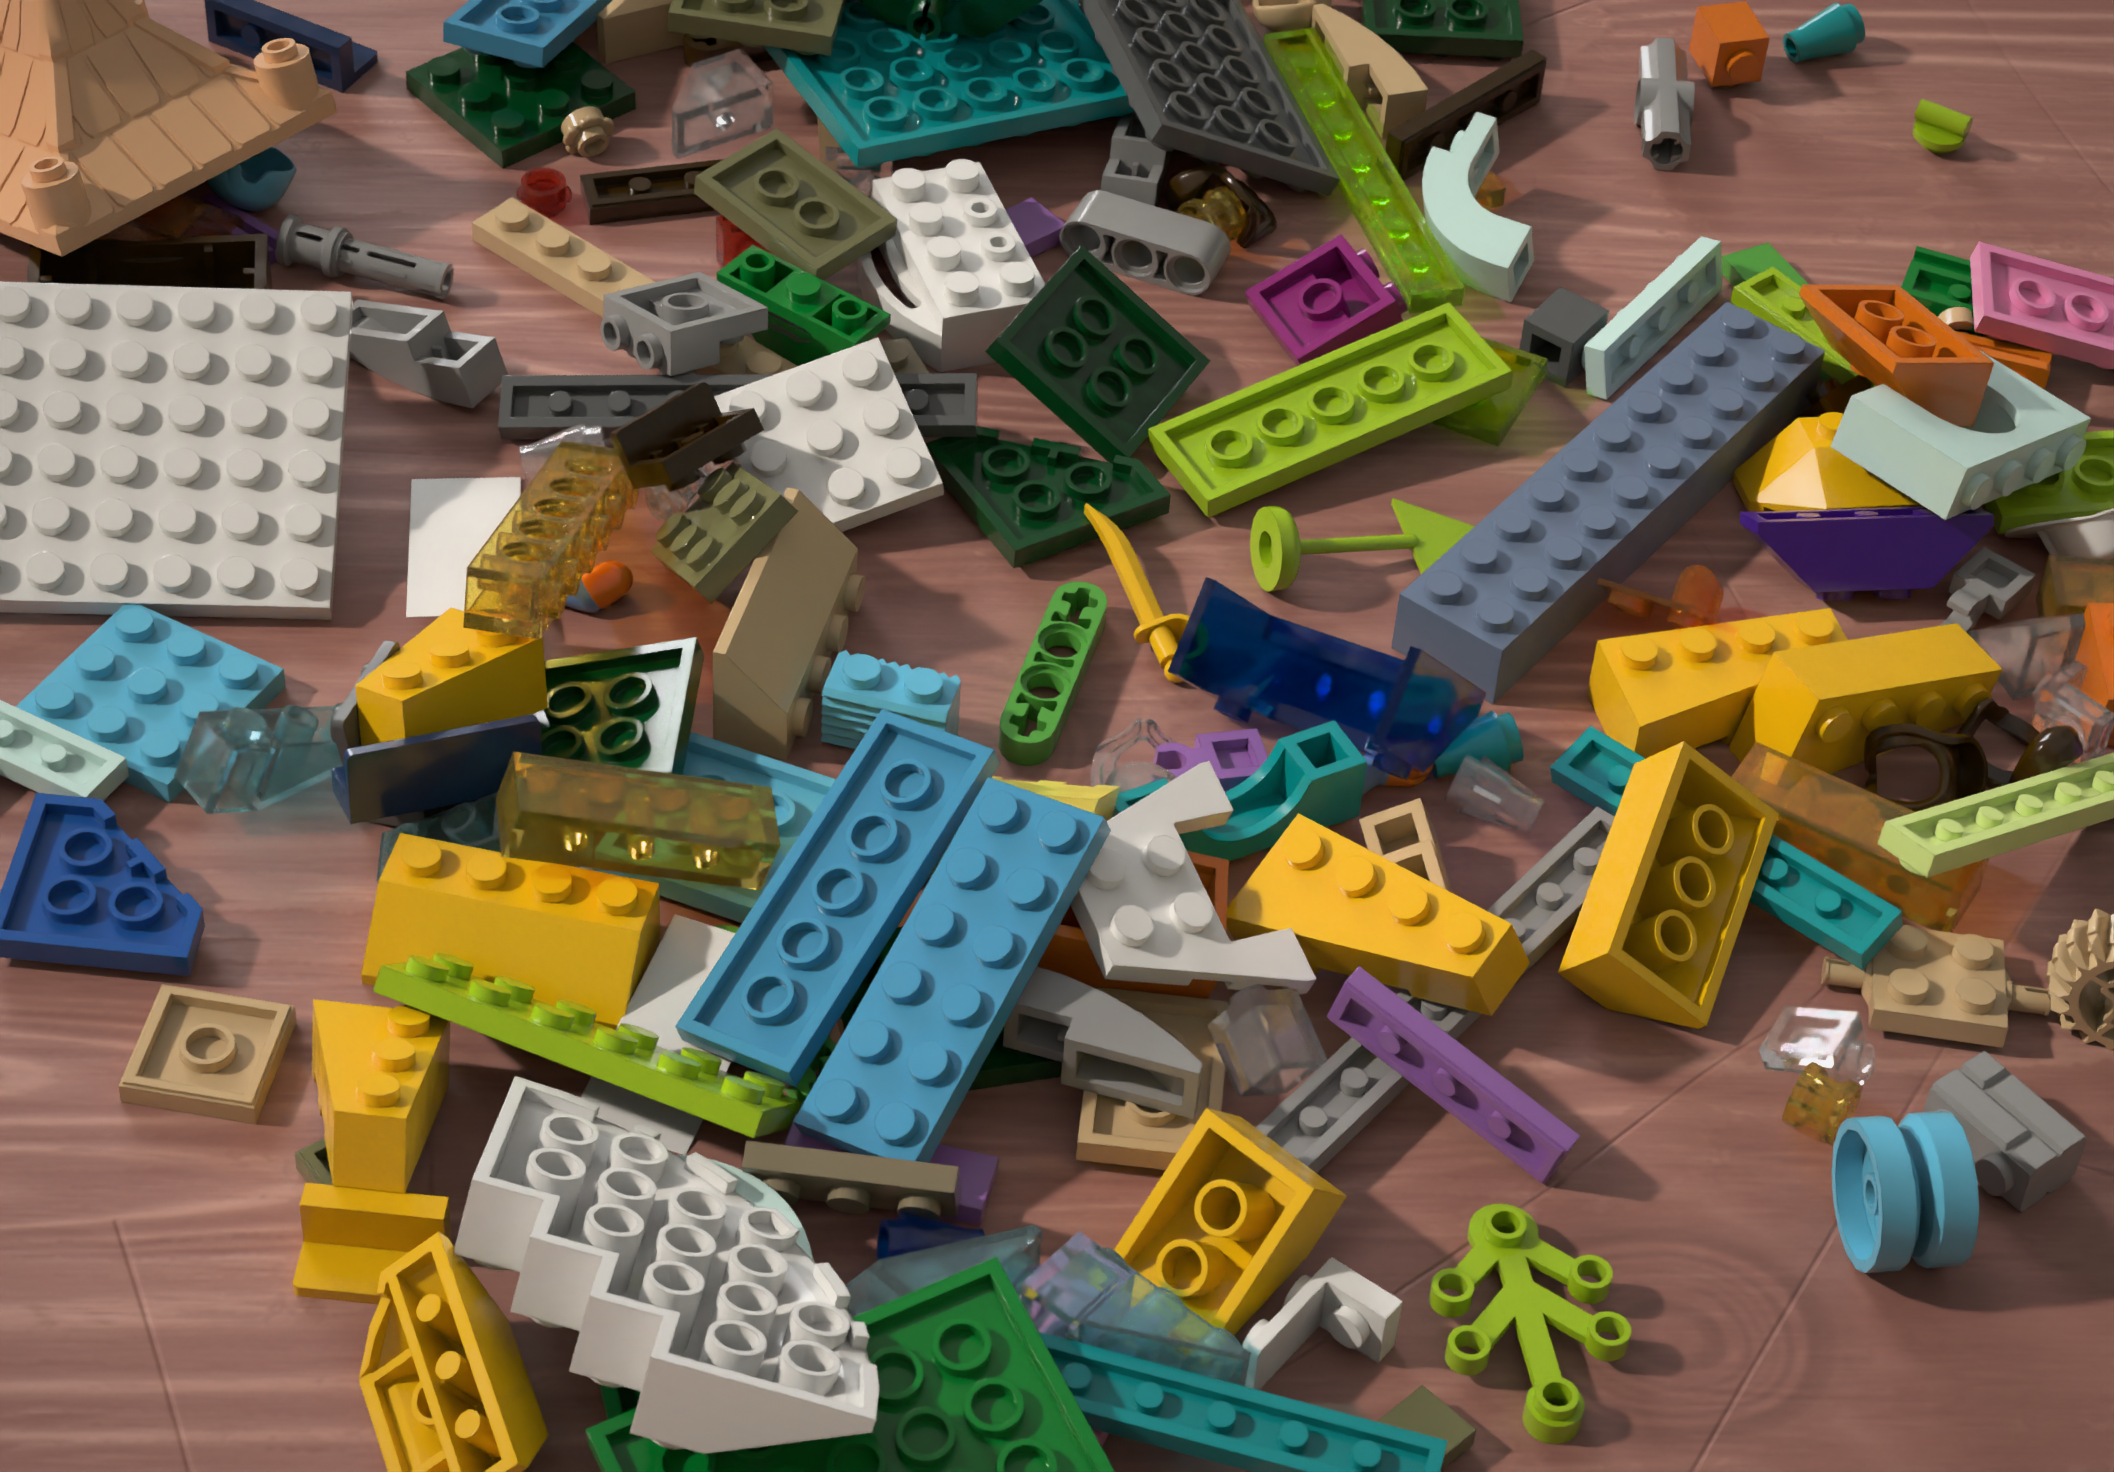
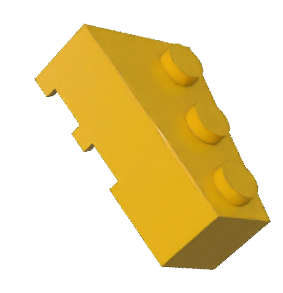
[355,607,548,746]
[312,999,450,1194]

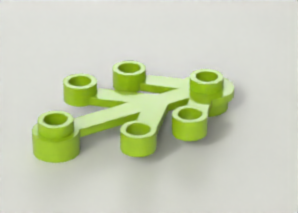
[1429,1204,1631,1444]

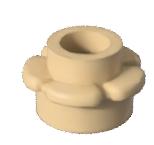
[561,106,614,157]

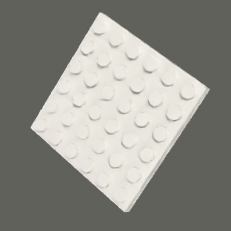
[0,282,353,620]

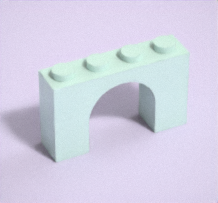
[1830,350,2091,520]

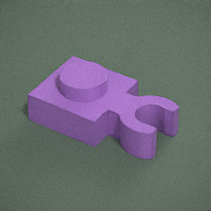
[1153,728,1268,792]

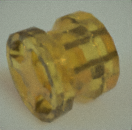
[1177,186,1246,241]
[1782,1061,1863,1147]

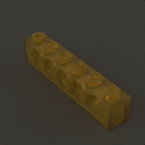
[463,440,639,640]

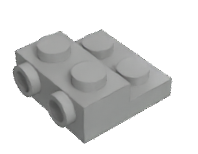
[600,272,768,376]

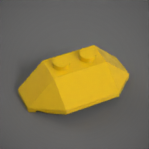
[1732,412,1923,512]
[359,1231,549,1472]

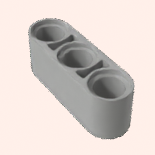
[1059,190,1231,295]

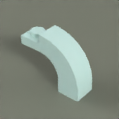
[1422,112,1534,302]

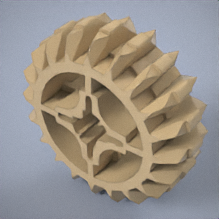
[2046,908,2114,1050]

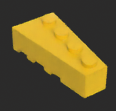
[1587,608,1848,758]
[1728,623,2003,797]
[1226,813,1530,1016]

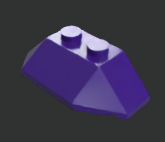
[1740,506,1994,601]

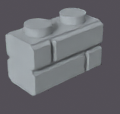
[1923,1050,2088,1213]

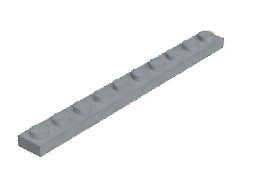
[1256,807,1614,1173]

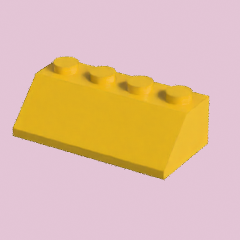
[1558,741,1779,1029]
[361,833,660,1030]

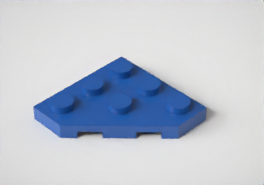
[0,793,205,976]

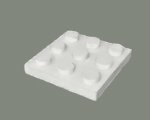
[714,338,944,532]

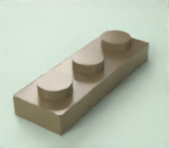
[742,1140,962,1223]

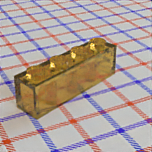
[1731,742,1989,933]
[496,752,781,890]

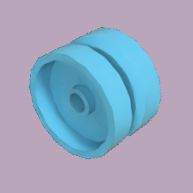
[1831,1111,1979,1273]

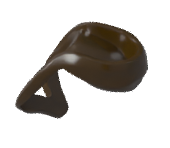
[1166,164,1277,248]
[1956,697,2083,788]
[1864,724,1988,823]

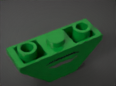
[716,245,891,366]

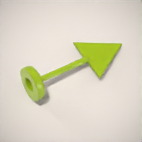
[1250,498,1475,592]

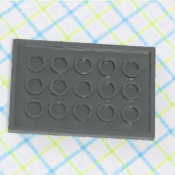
[1078,0,1341,196]

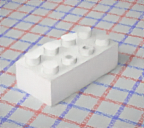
[857,159,1045,372]

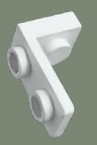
[1240,1257,1403,1390]

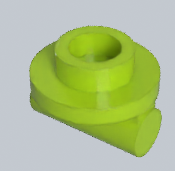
[1913,99,1973,154]

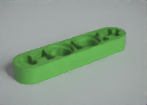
[998,581,1107,766]

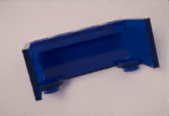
[1168,577,1487,780]

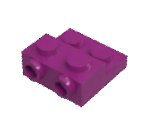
[1245,234,1407,366]

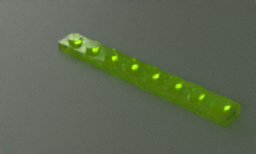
[1263,27,1465,314]

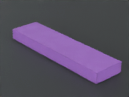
[1326,966,1580,1185]

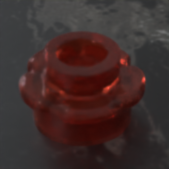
[516,168,572,218]

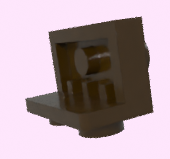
[610,382,764,492]

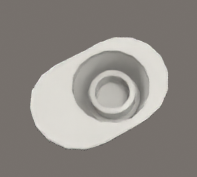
[2005,508,2114,583]

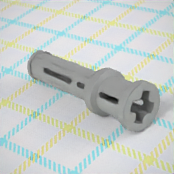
[276,214,454,299]

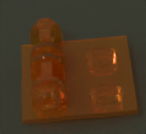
[1597,565,1724,629]

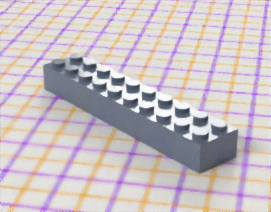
[1391,302,1825,705]

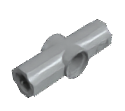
[1634,38,1695,171]

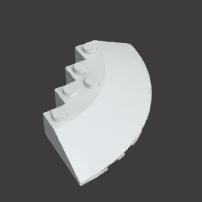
[453,1076,879,1454]

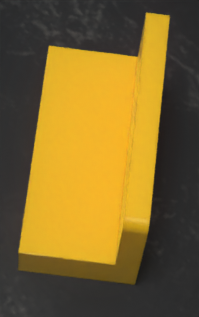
[293,1183,452,1304]

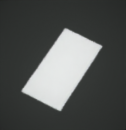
[406,477,521,618]
[581,914,736,1155]

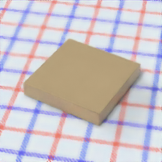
[118,984,297,1124]

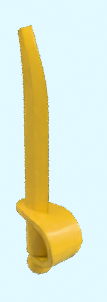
[1084,503,1203,683]

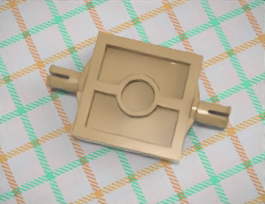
[1821,925,2051,1048]

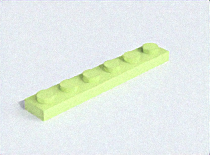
[1877,752,2114,878]

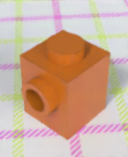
[1689,1,1770,87]

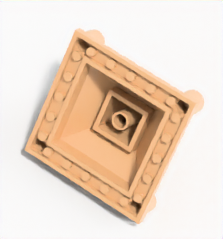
[0,0,337,257]

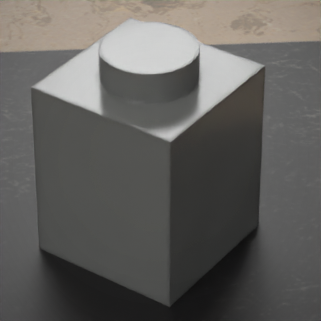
[1517,287,1609,388]

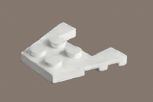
[1071,761,1316,995]

